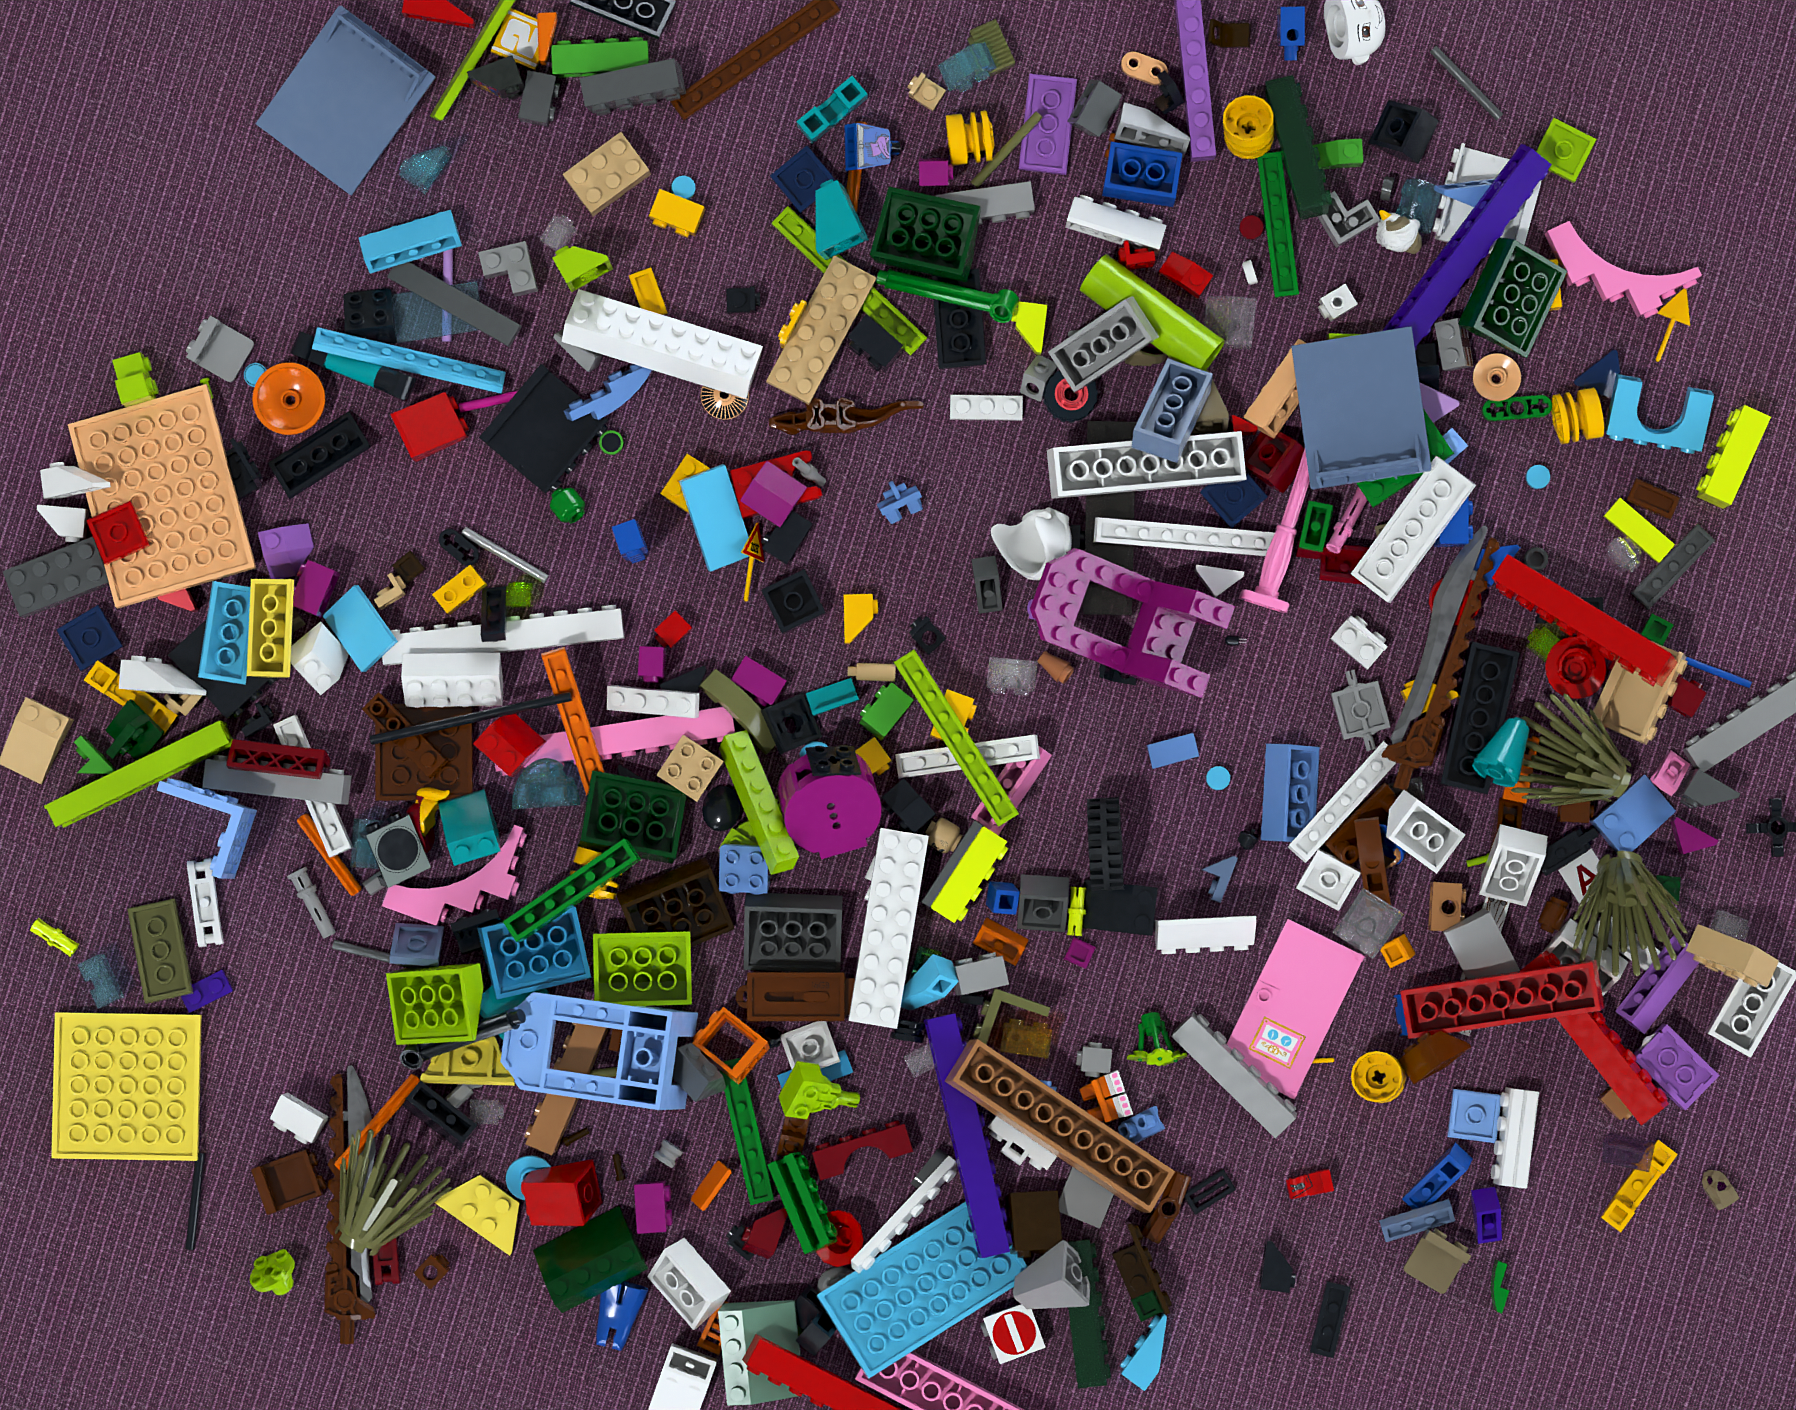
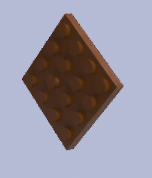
[375,704,473,801]

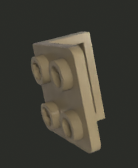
[1403,1228,1471,1294]

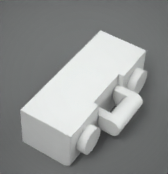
[988,1115,1057,1170]

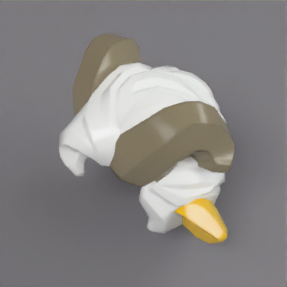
[1376,210,1422,254]

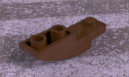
[362,692,448,779]
[1354,817,1392,913]

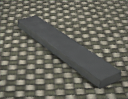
[387,262,522,348]

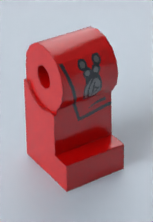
[1285,1168,1334,1199]

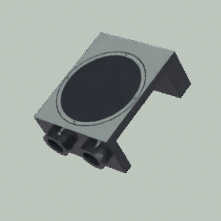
[359,811,431,888]

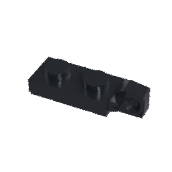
[1541,828,1599,876]

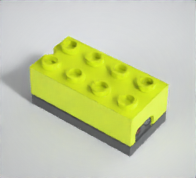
[922,820,1009,923]

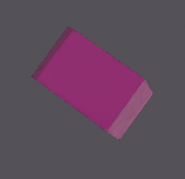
[1670,817,1718,854]

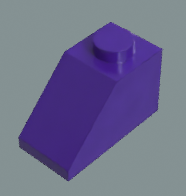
[1471,1187,1502,1244]

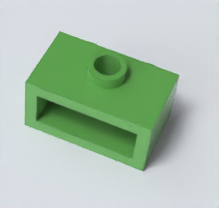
[859,682,914,741]

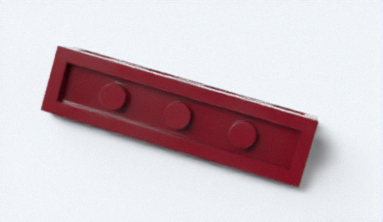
[226,739,331,779]

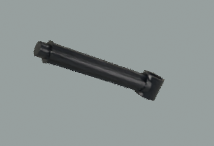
[400,1008,526,1070]

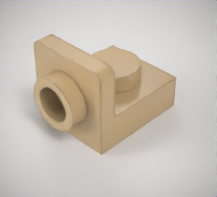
[907,73,946,112]
[374,573,406,610]
[164,693,203,716]

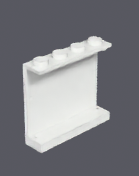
[1432,143,1542,254]

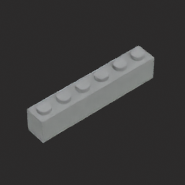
[1682,671,1796,772]
[202,755,352,805]
[1171,1012,1297,1138]

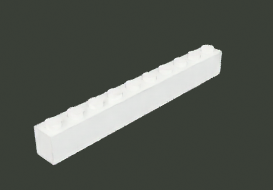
[382,605,625,666]

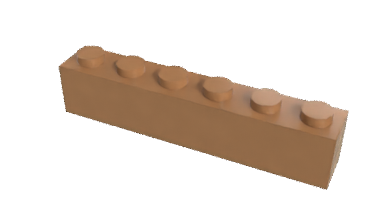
[524,1023,609,1156]

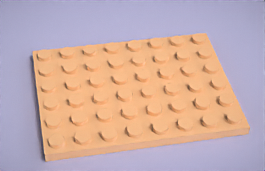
[68,384,256,609]

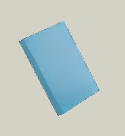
[323,585,398,672]

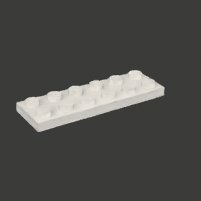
[1351,456,1476,603]

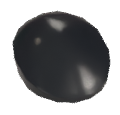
[702,786,741,831]

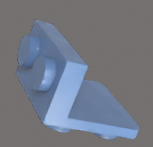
[719,844,770,895]

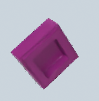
[1064,937,1096,969]

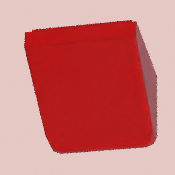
[1230,415,1258,436]

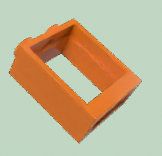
[692,1007,770,1085]

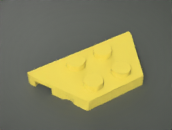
[420,1036,515,1086]
[435,1175,520,1256]

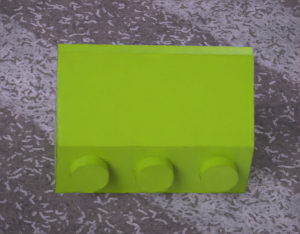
[553,246,613,292]

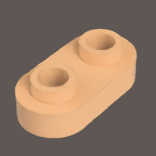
[1121,52,1168,85]

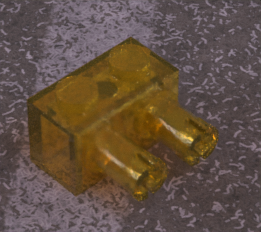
[1000,1018,1052,1058]

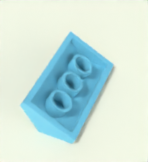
[198,581,251,685]

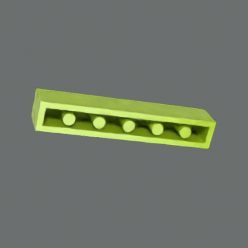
[719,730,799,875]

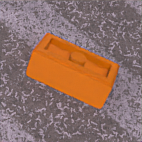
[973,918,1028,966]
[691,1161,732,1211]

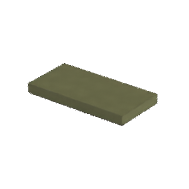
[127,899,194,1004]

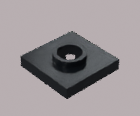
[761,693,822,755]

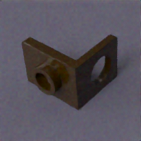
[1208,19,1251,48]

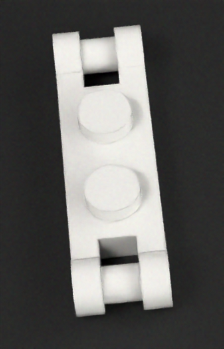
[187,858,224,947]

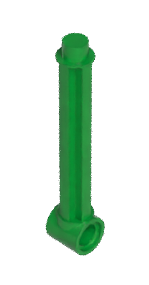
[876,268,1019,323]

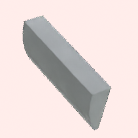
[1443,908,1520,979]

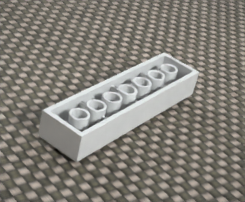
[562,289,763,399]
[1047,431,1246,499]
[848,828,929,1029]

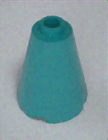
[1472,717,1530,787]

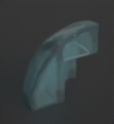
[512,758,580,809]

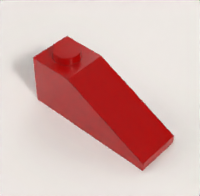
[402,0,476,29]

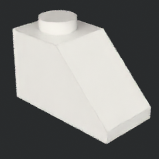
[37,505,89,543]

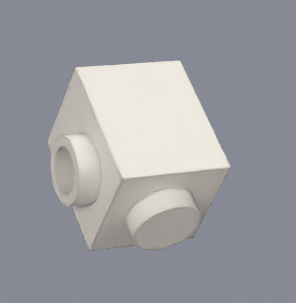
[1318,284,1358,322]

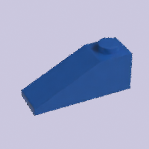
[1402,1142,1473,1209]

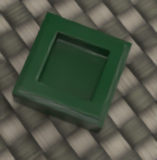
[1131,1290,1163,1322]

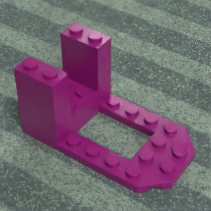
[1030,548,1235,698]

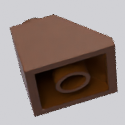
[1398,1031,1471,1085]

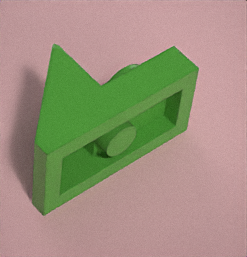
[74,736,117,774]

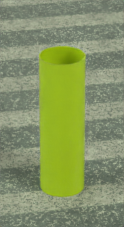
[1080,254,1225,371]

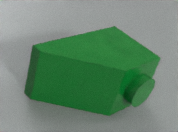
[1299,501,1333,552]

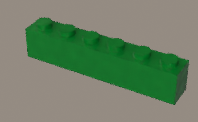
[503,839,641,942]

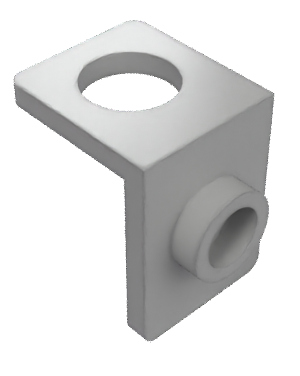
[1020,355,1058,402]

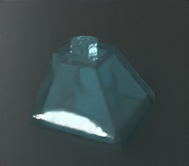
[399,145,452,195]

